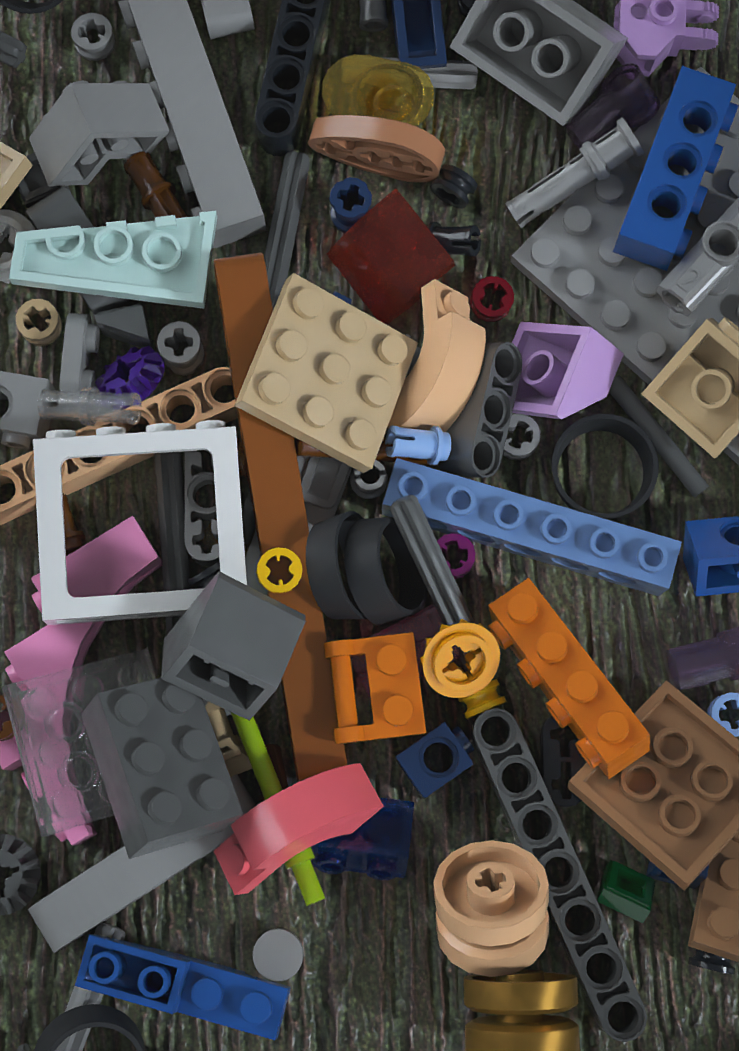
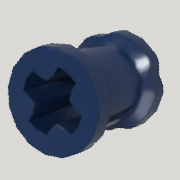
[330,177,372,234]

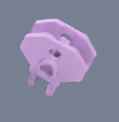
[614,0,719,77]

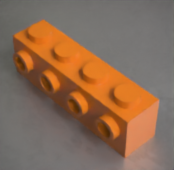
[488,578,650,779]

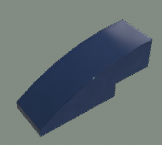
[390,0,447,71]

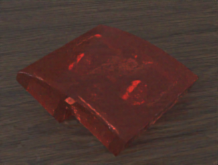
[326,188,456,325]

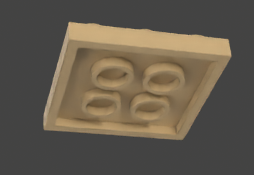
[234,273,418,473]

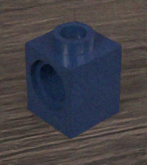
[395,722,475,799]

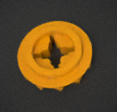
[419,619,500,698]

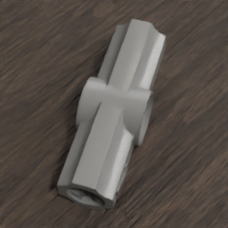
[656,197,739,317]

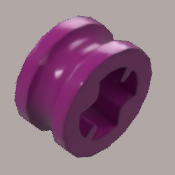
[437,533,476,579]

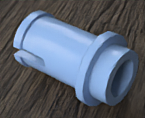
[385,425,451,465]

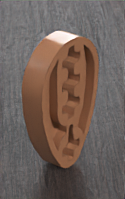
[308,115,445,182]

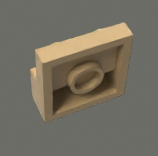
[641,317,739,459]

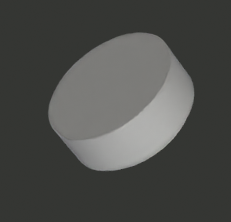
[253,928,304,981]

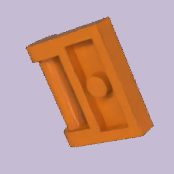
[323,632,426,744]

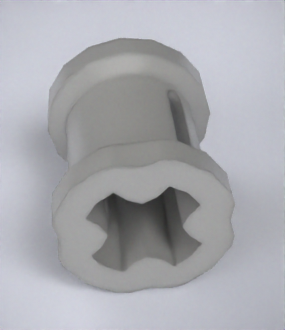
[157,321,205,376]

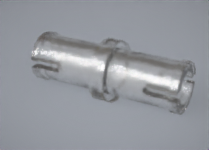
[38,387,142,426]

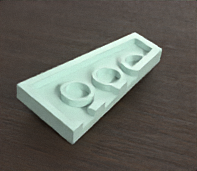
[9,211,217,309]

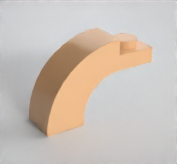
[388,279,486,432]

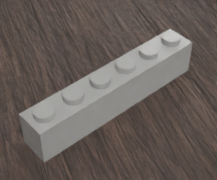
[118,0,267,248]

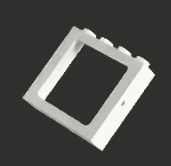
[33,420,247,625]

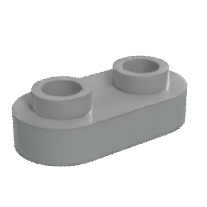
[60,313,100,408]

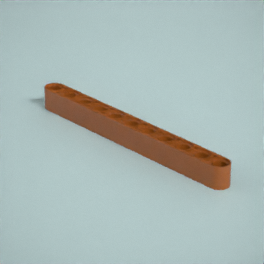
[213,252,347,782]

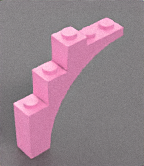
[0,516,162,845]

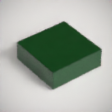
[597,859,656,923]

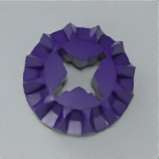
[94,346,165,411]

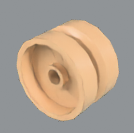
[433,840,549,977]

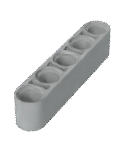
[28,774,257,953]

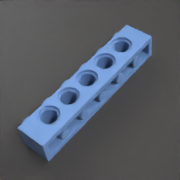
[382,458,682,596]

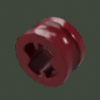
[470,276,514,322]

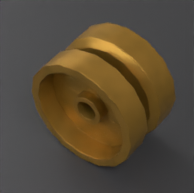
[464,969,580,1051]

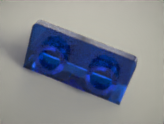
[311,798,414,880]

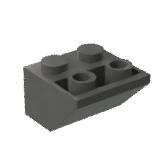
[161,571,306,721]

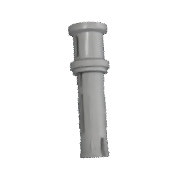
[505,117,645,228]

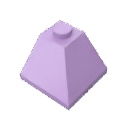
[512,322,624,420]

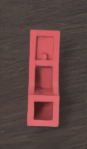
[213,763,384,895]

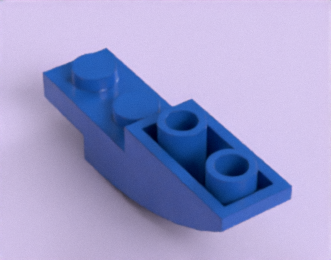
[75,934,291,1040]

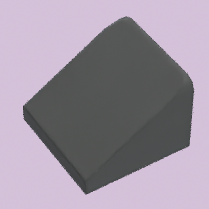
[95,304,154,350]

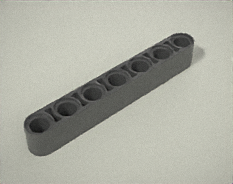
[470,708,647,1042]

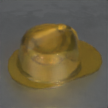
[322,54,434,127]

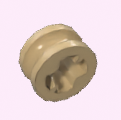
[16,299,62,346]

